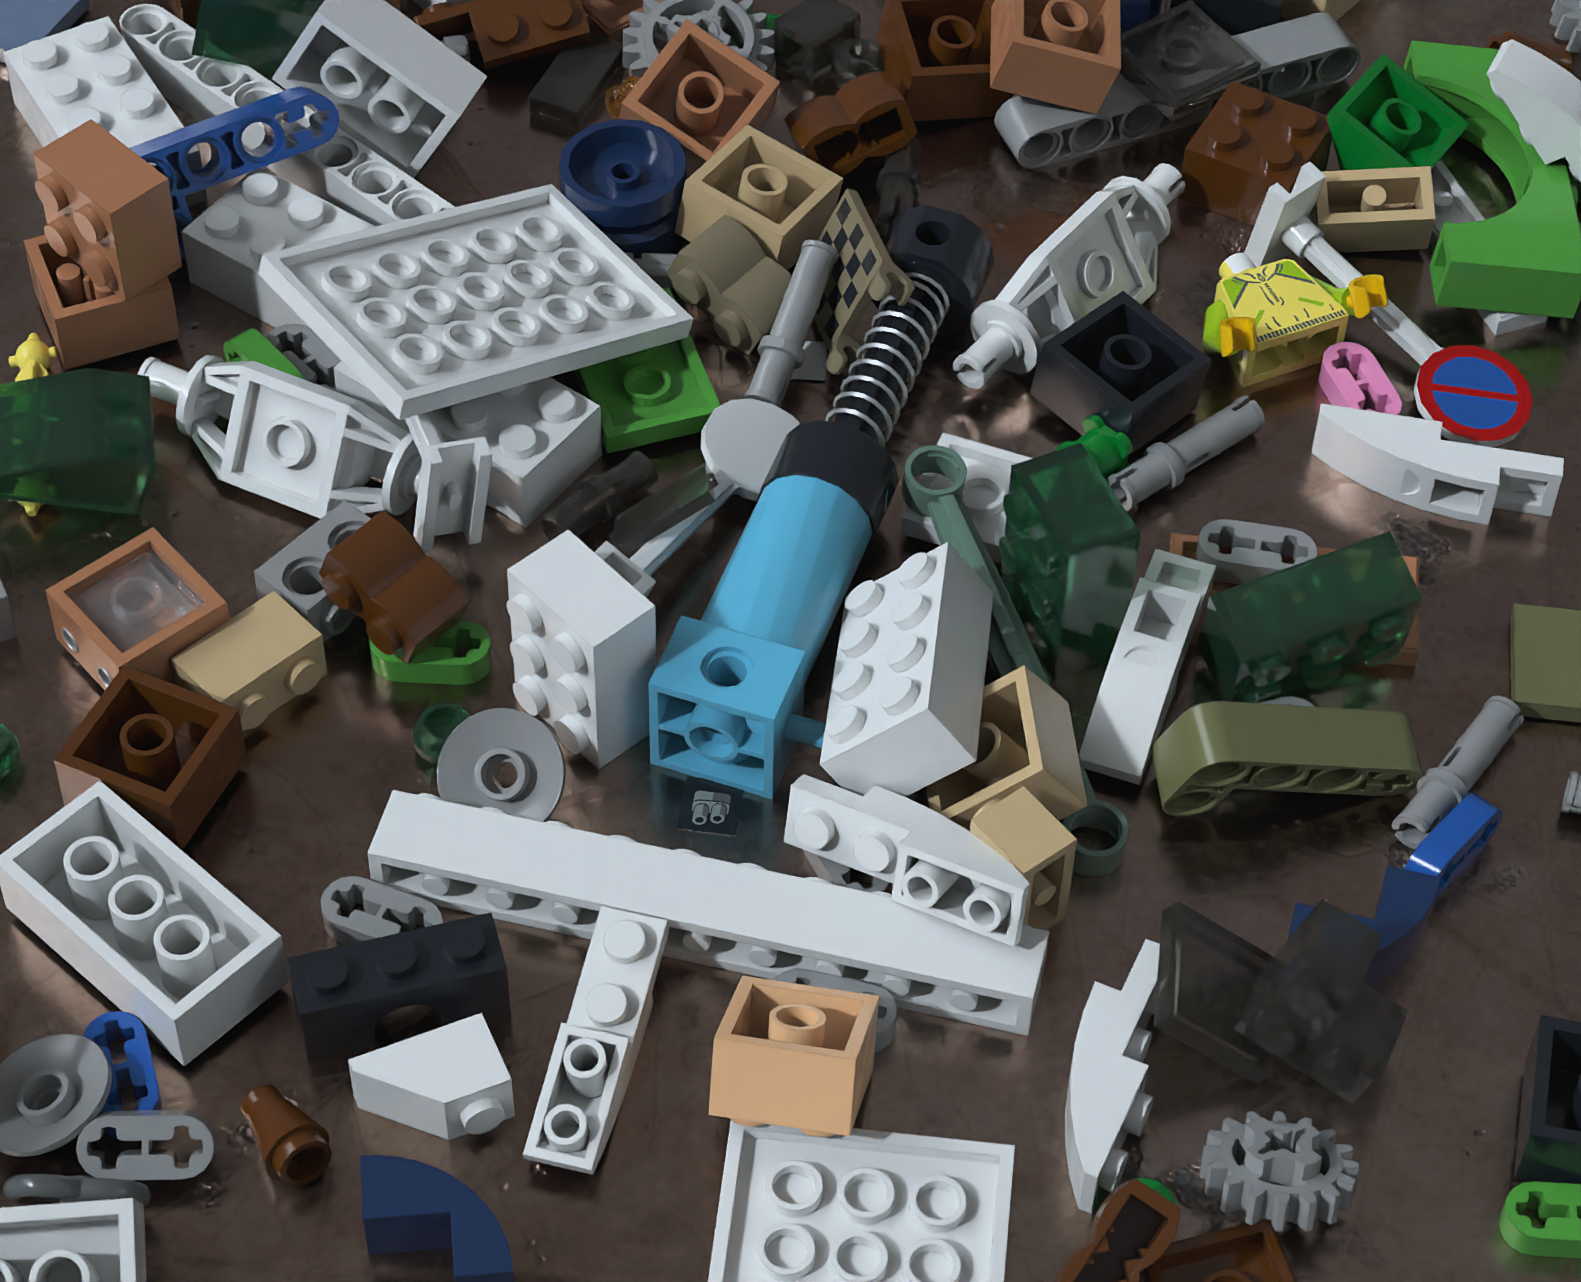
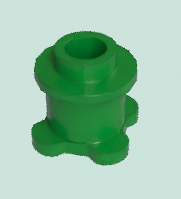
[1054,415,1133,497]

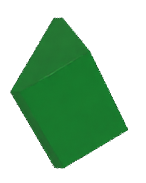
[1327,53,1470,171]

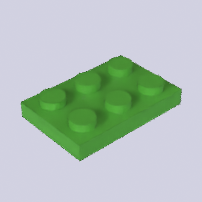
[574,287,721,454]

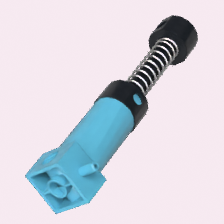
[648,205,994,800]

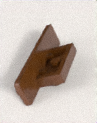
[413,0,591,70]

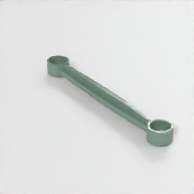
[901,445,1129,877]

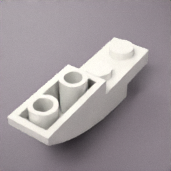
[1487,39,1581,184]
[1312,403,1564,525]
[1079,549,1216,785]
[784,774,1030,947]
[523,906,669,1175]
[1065,939,1177,1214]

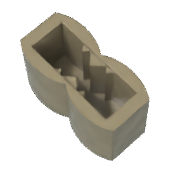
[667,215,792,355]

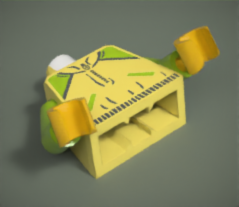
[1202,253,1389,387]

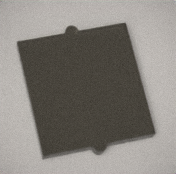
[609,463,719,555]

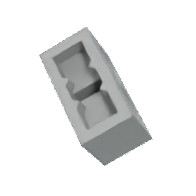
[254,500,371,643]

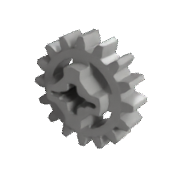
[1199,1111,1359,1231]

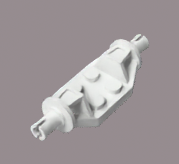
[953,163,1185,389]
[136,355,422,519]

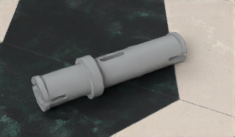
[744,240,839,408]
[1105,396,1265,511]
[1392,696,1524,849]

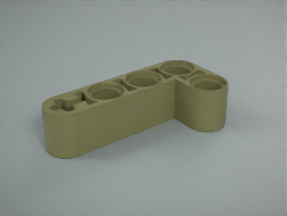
[1151,701,1424,816]

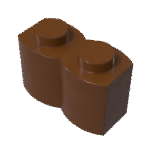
[784,72,918,176]
[319,511,470,664]
[1054,1179,1180,1282]

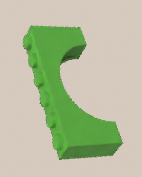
[1403,40,1581,319]

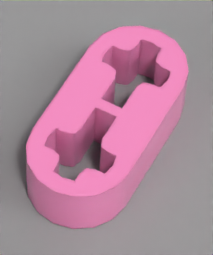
[1319,342,1402,415]

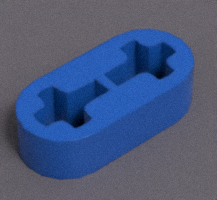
[1404,792,1503,897]
[83,1011,163,1139]

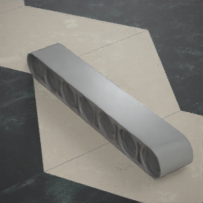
[994,12,1361,169]

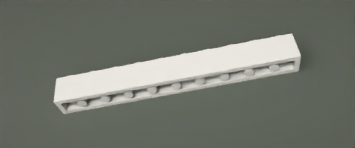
[367,790,1050,1036]

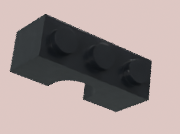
[287,913,511,1060]

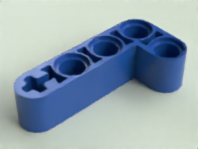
[129,86,340,259]

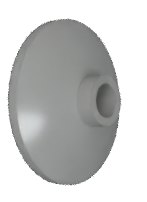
[437,708,566,822]
[0,1034,112,1157]

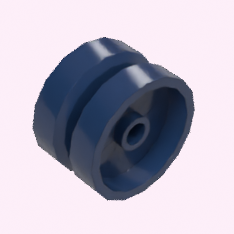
[559,119,687,258]

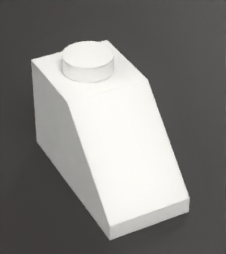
[348,1013,515,1140]

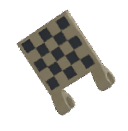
[814,188,915,375]

